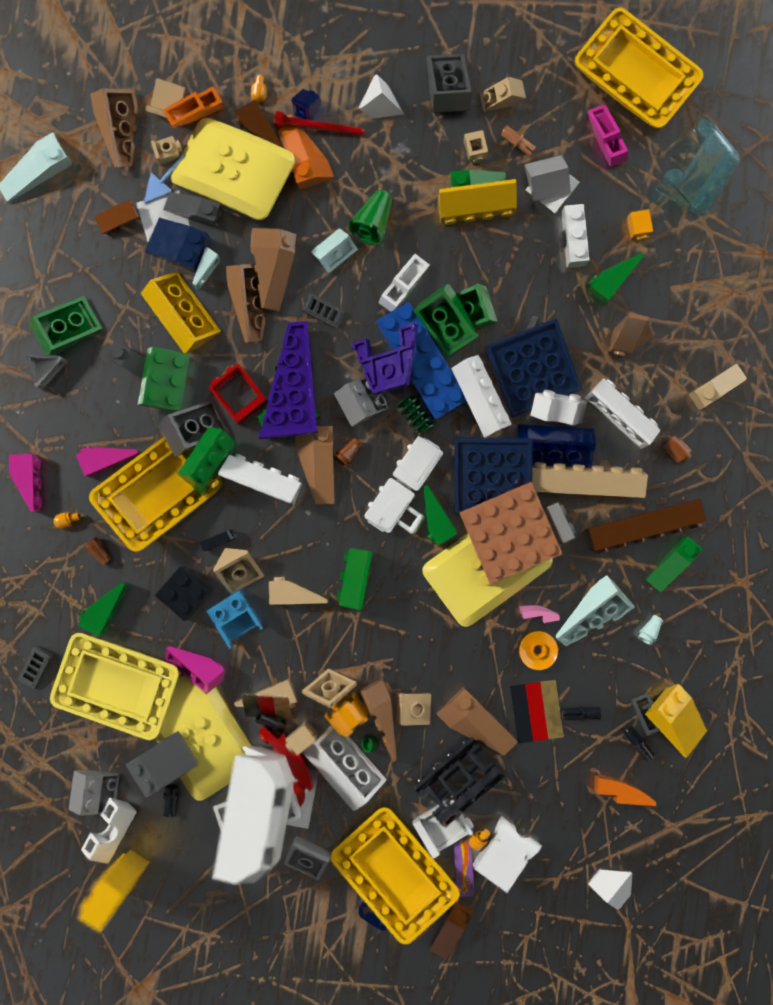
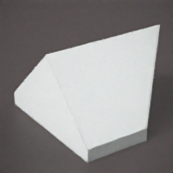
[359,74,404,119]
[588,869,632,910]

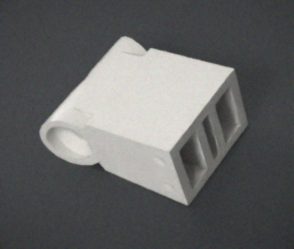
[472,816,542,893]

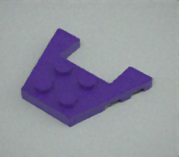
[352,323,418,395]

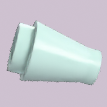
[638,615,663,645]

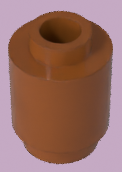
[663,435,692,464]

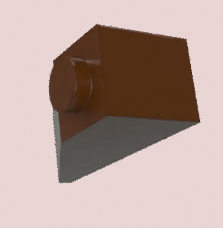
[235,100,284,148]
[429,898,474,959]

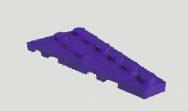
[259,321,318,439]

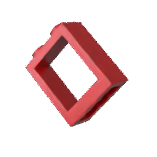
[209,363,268,425]

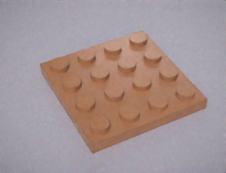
[459,482,563,584]

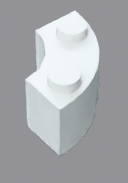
[531,390,587,425]

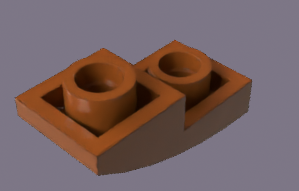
[94,200,139,234]

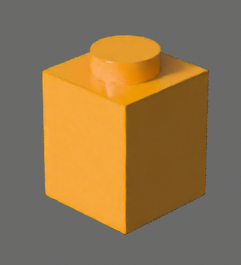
[627,209,653,241]

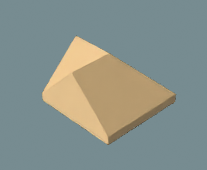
[213,548,264,595]
[302,669,357,708]

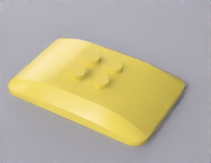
[171,118,295,220]
[423,533,553,627]
[50,633,179,740]
[155,676,253,801]

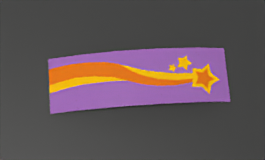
[453,840,475,897]

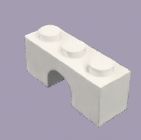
[561,204,589,268]
[81,798,137,864]

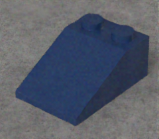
[144,217,211,274]

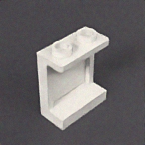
[413,797,474,859]

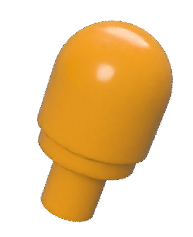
[251,75,267,103]
[53,512,81,529]
[469,829,490,850]

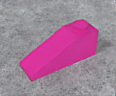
[76,446,141,478]
[166,646,224,694]

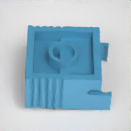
[206,590,264,649]

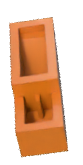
[163,86,224,127]
[594,775,656,806]

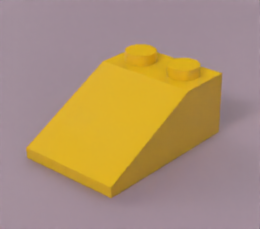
[645,684,707,758]

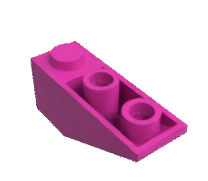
[9,454,42,512]

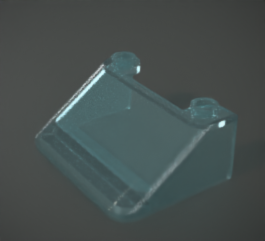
[656,115,740,215]

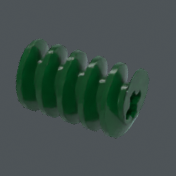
[396,394,436,436]

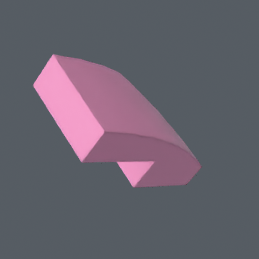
[519,605,560,623]

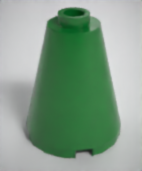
[348,190,392,245]

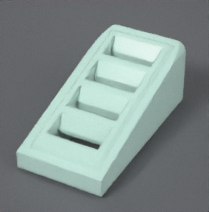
[192,247,221,290]

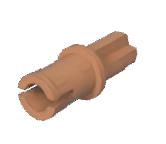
[501,126,536,157]

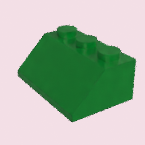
[177,427,235,496]
[336,548,373,610]

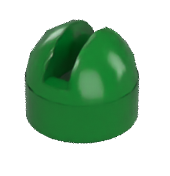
[362,736,379,752]

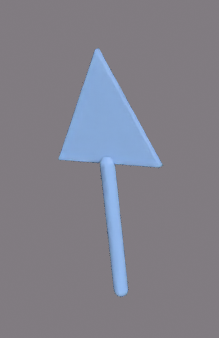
[144,154,185,203]

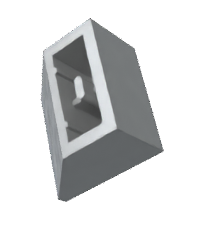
[334,377,389,427]
[543,502,576,544]
[69,770,120,816]

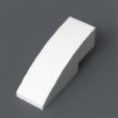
[378,254,430,312]

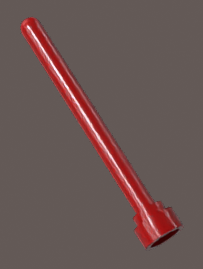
[274,111,365,136]

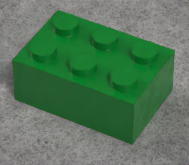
[138,346,190,412]

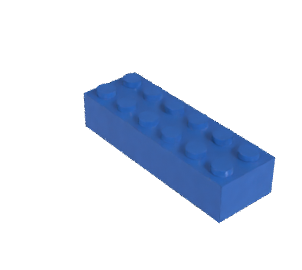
[376,302,467,422]

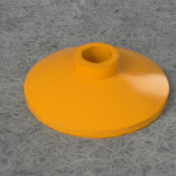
[519,631,558,670]

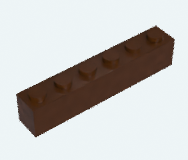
[586,499,707,554]

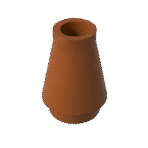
[334,438,362,466]
[84,537,112,566]

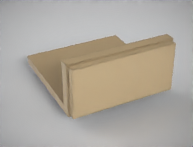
[146,78,185,117]
[394,692,431,725]

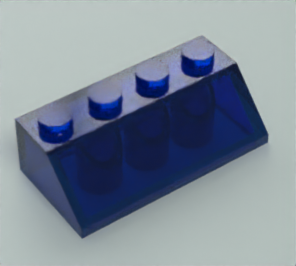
[516,424,596,468]

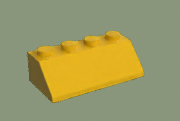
[438,179,517,225]
[141,271,221,354]

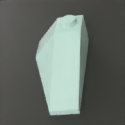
[0,132,73,203]
[555,575,635,646]

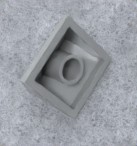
[524,155,571,202]
[284,836,331,881]

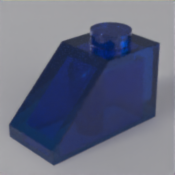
[291,89,321,120]

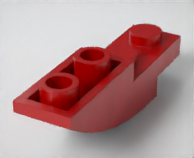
[258,726,314,792]

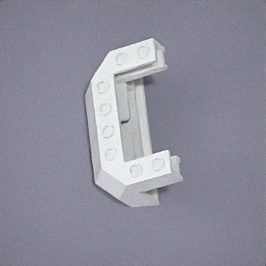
[213,746,294,884]

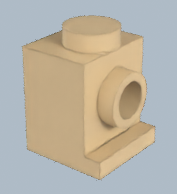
[463,130,488,163]
[151,136,182,166]

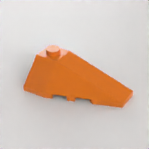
[273,114,334,191]

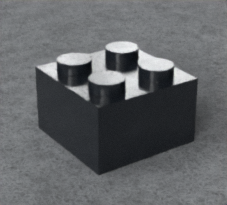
[155,566,213,621]

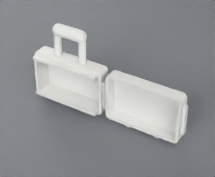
[364,436,443,534]

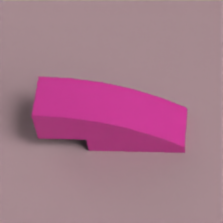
[587,104,629,167]

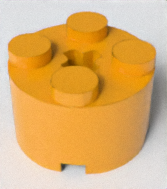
[324,691,369,737]

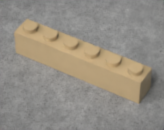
[532,462,648,498]

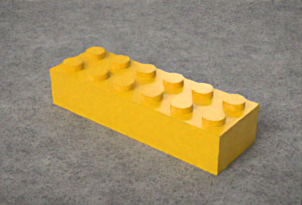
[78,849,150,932]

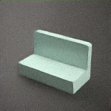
[311,229,358,273]

